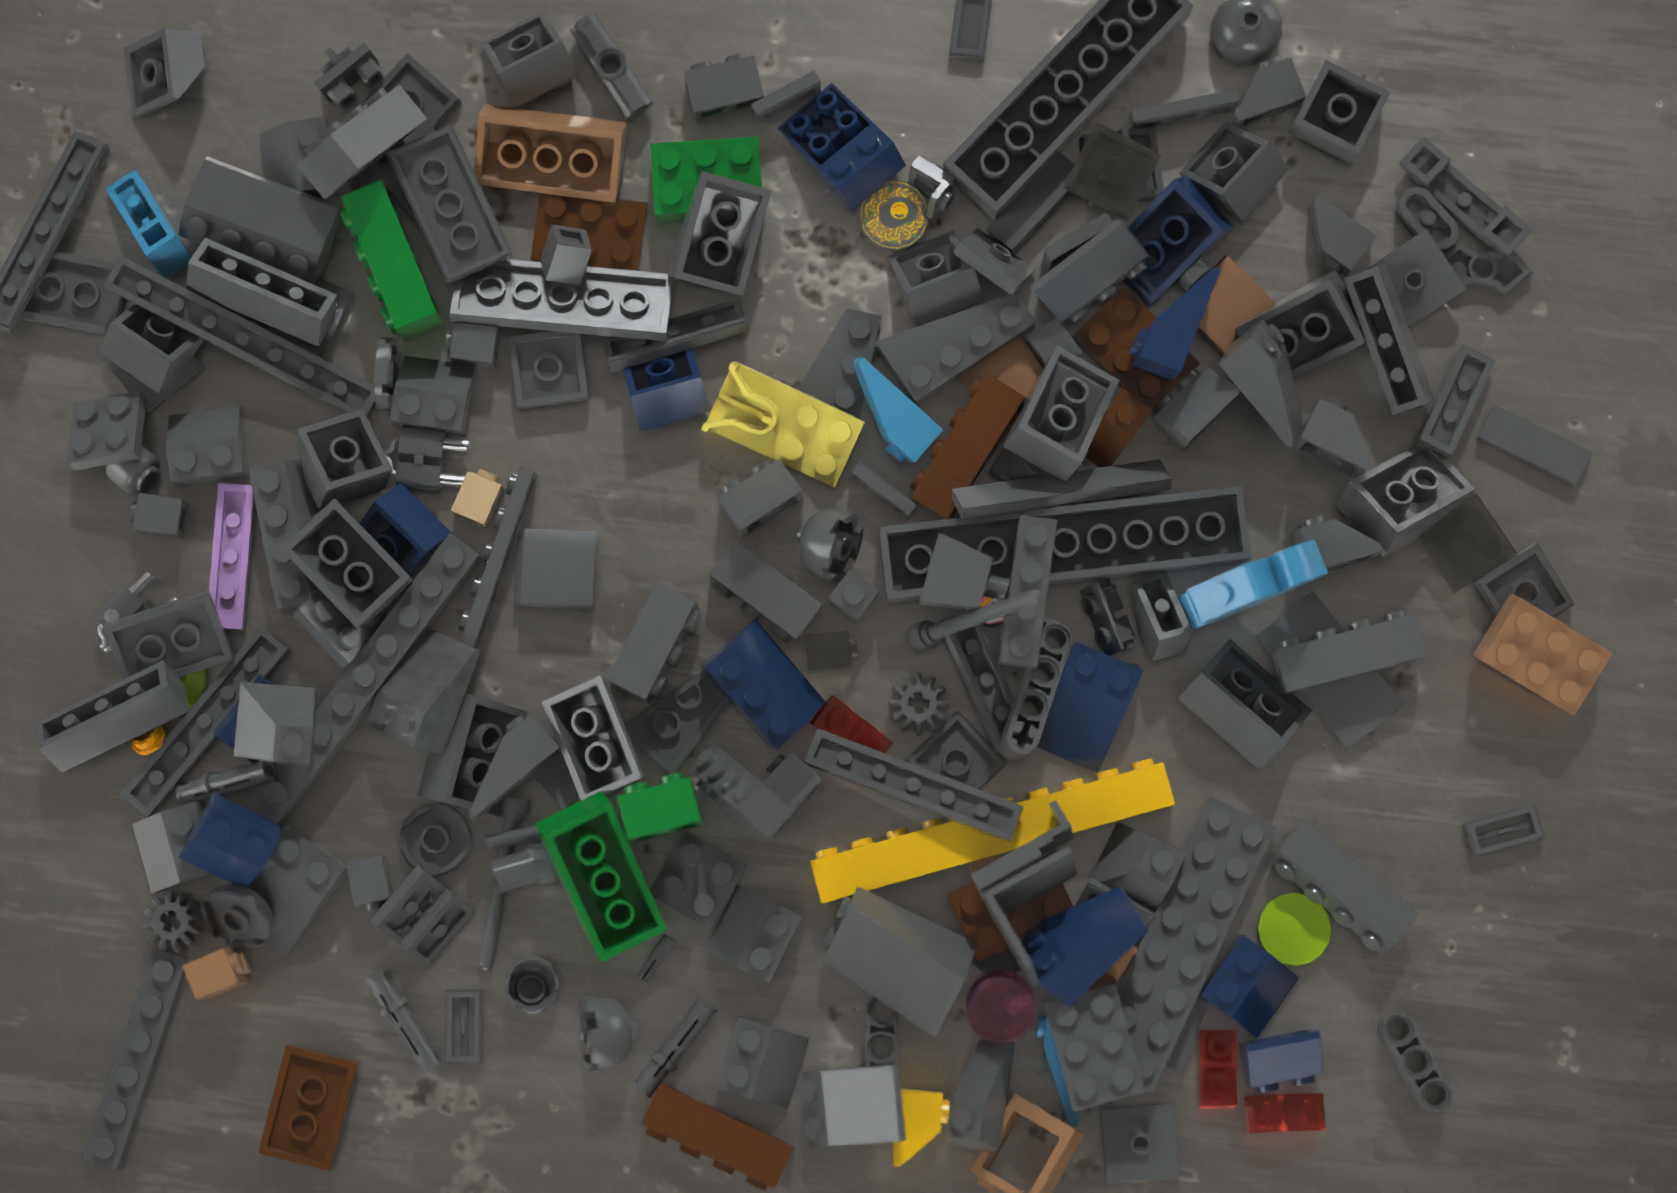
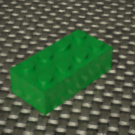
[339,180,445,341]
[534,791,668,963]

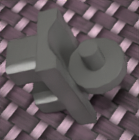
[314,42,384,110]

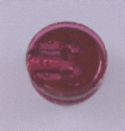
[967,970,1036,1044]

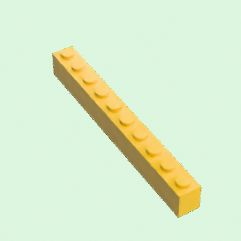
[810,758,1175,904]

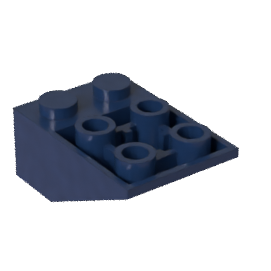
[778,83,906,211]

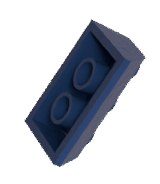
[700,619,826,750]

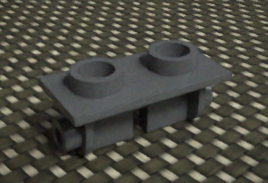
[1080,579,1136,656]

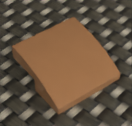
[1197,256,1275,355]
[958,335,1044,433]

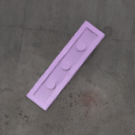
[209,483,255,631]

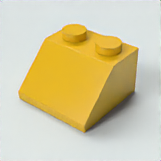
[892,1088,950,1167]

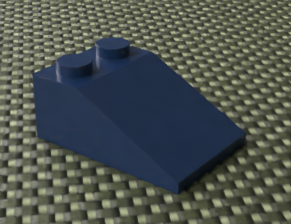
[1125,176,1236,306]
[1129,268,1221,381]
[1037,641,1143,773]
[1020,887,1149,1007]

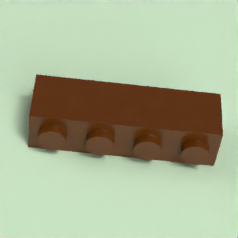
[910,374,1027,519]
[641,1082,794,1191]

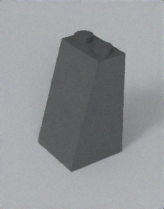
[822,887,978,1037]

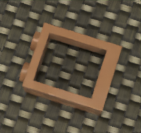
[970,1093,1085,1193]

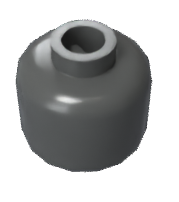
[106,445,161,495]

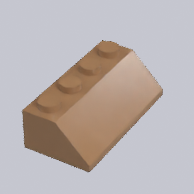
[474,104,627,203]

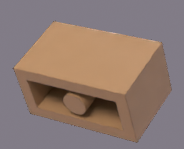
[182,948,252,1000]

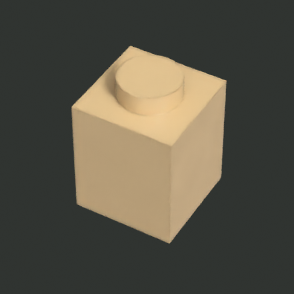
[451,469,505,529]

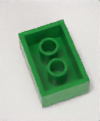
[650,136,762,223]
[617,772,705,843]

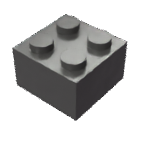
[1288,60,1391,165]

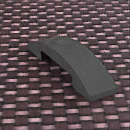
[1399,136,1533,257]

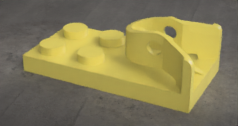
[701,361,866,488]

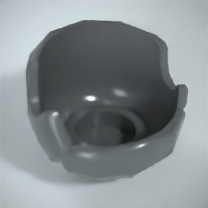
[503,956,560,1014]

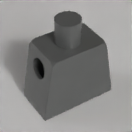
[919,533,1010,611]

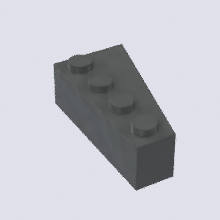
[875,292,1036,406]

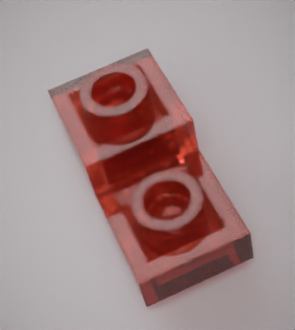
[809,695,893,753]
[1198,1030,1238,1109]
[1244,1093,1326,1134]

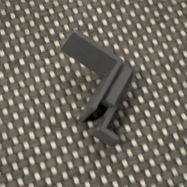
[971,800,1077,988]

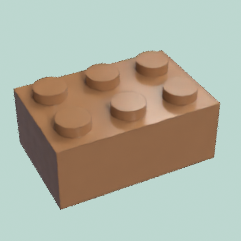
[1472,593,1613,716]

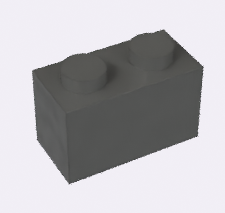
[684,53,764,121]

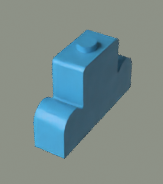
[1178,540,1329,631]

